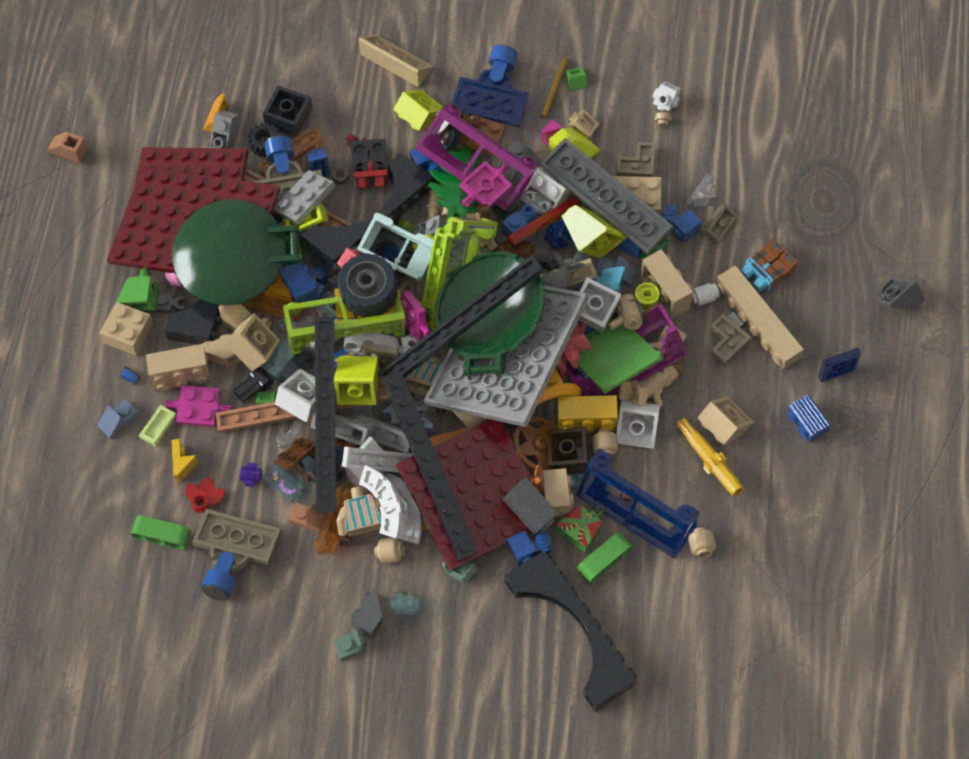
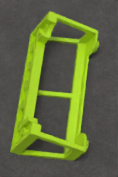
[283,294,405,355]

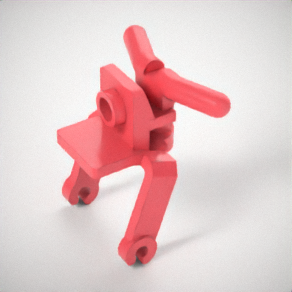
[556,322,591,380]

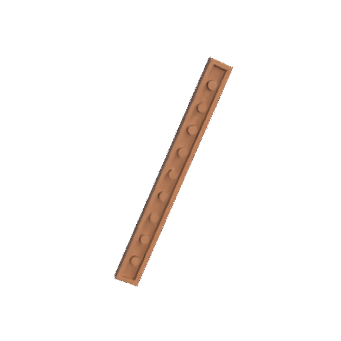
[216,378,406,433]

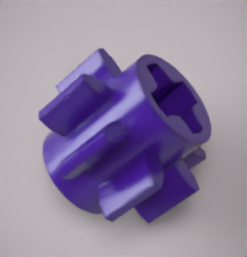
[240,462,262,487]

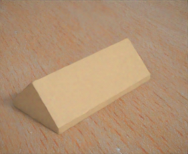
[359,34,434,87]

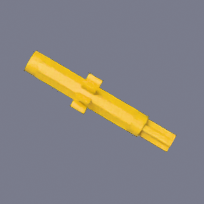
[677,418,744,497]

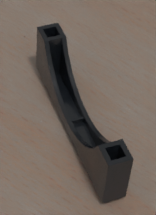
[300,153,434,271]
[165,299,222,345]
[504,551,636,712]

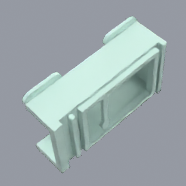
[357,213,434,282]

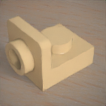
[567,109,600,138]

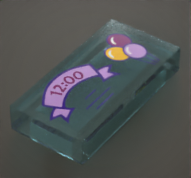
[262,464,305,503]

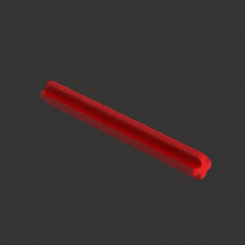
[508,196,580,245]

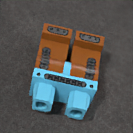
[740,238,798,293]

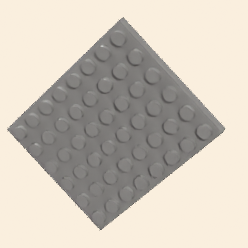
[424,286,589,427]

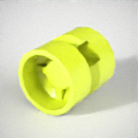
[635,283,660,316]

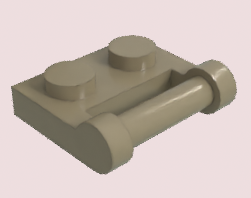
[362,340,397,372]

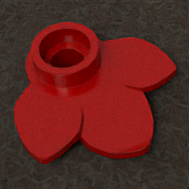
[185,477,225,513]

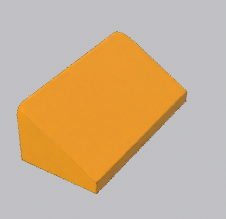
[203,93,227,132]

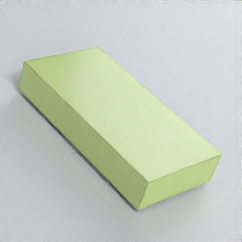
[139,405,177,447]

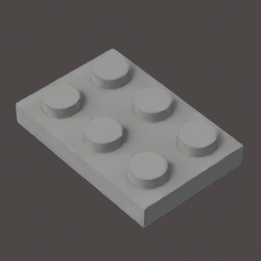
[274,170,336,225]

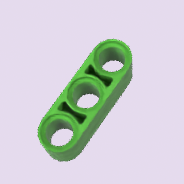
[130,515,191,550]
[577,532,633,583]

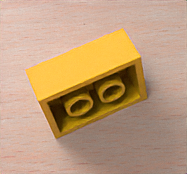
[557,395,618,434]

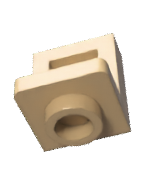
[618,380,649,407]

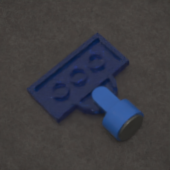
[452,45,529,128]

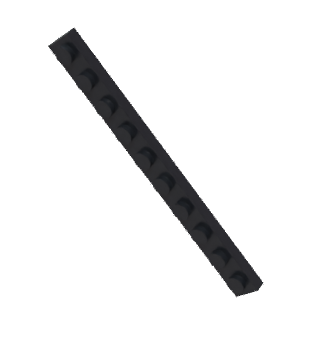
[378,255,544,379]
[315,318,336,513]
[381,371,478,561]

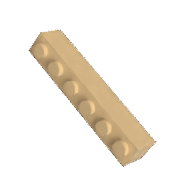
[716,265,804,369]

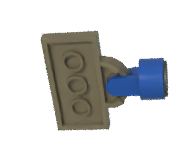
[253,135,328,215]
[192,509,281,601]

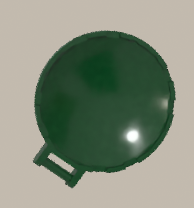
[172,200,300,306]
[435,251,545,376]

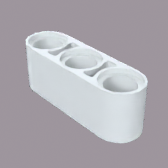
[344,332,399,359]

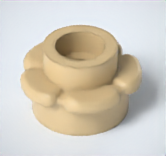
[654,112,672,126]

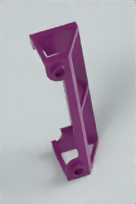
[416,103,539,211]
[566,303,689,396]

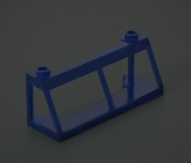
[576,448,700,559]

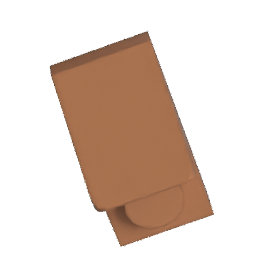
[288,503,333,535]

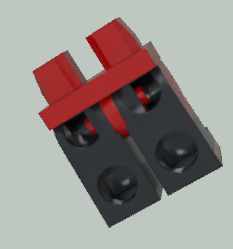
[350,139,388,189]

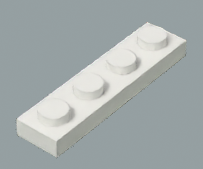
[342,447,414,472]

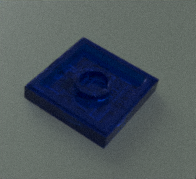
[818,348,861,382]

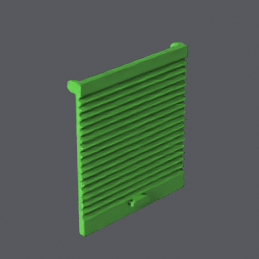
[577,316,663,394]

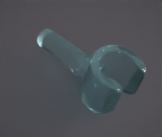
[570,470,592,489]

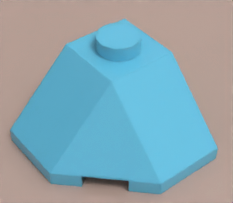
[595,266,625,293]

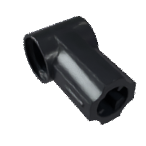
[233,366,274,403]

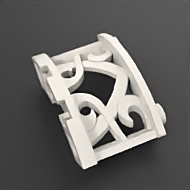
[359,466,422,544]

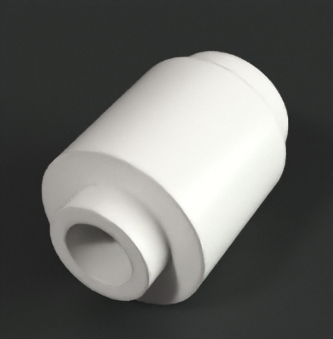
[692,283,719,306]

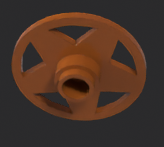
[513,417,558,471]

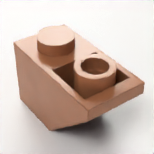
[47,132,88,163]

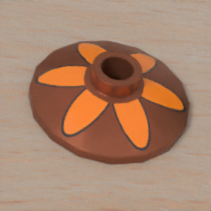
[530,462,545,498]

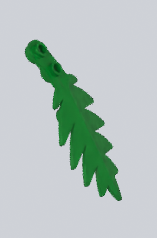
[429,146,481,243]

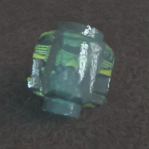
[390,592,419,618]

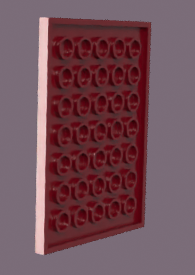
[107,167,281,274]

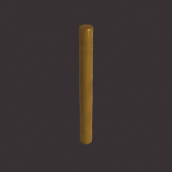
[540,57,569,119]

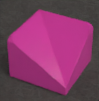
[541,120,563,147]

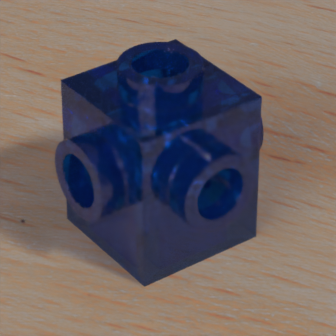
[544,220,573,249]

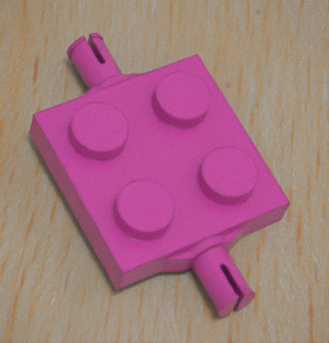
[460,161,512,207]
[400,290,432,342]
[165,385,232,427]

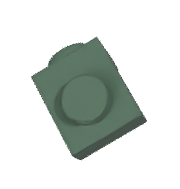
[442,561,478,584]

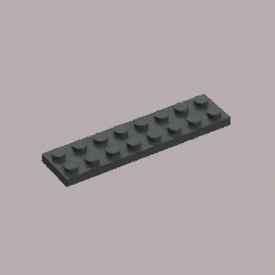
[540,138,674,255]

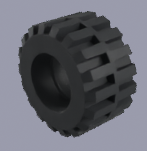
[369,230,414,279]

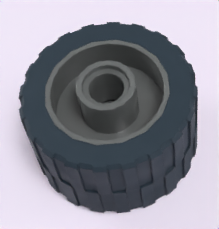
[338,253,398,318]

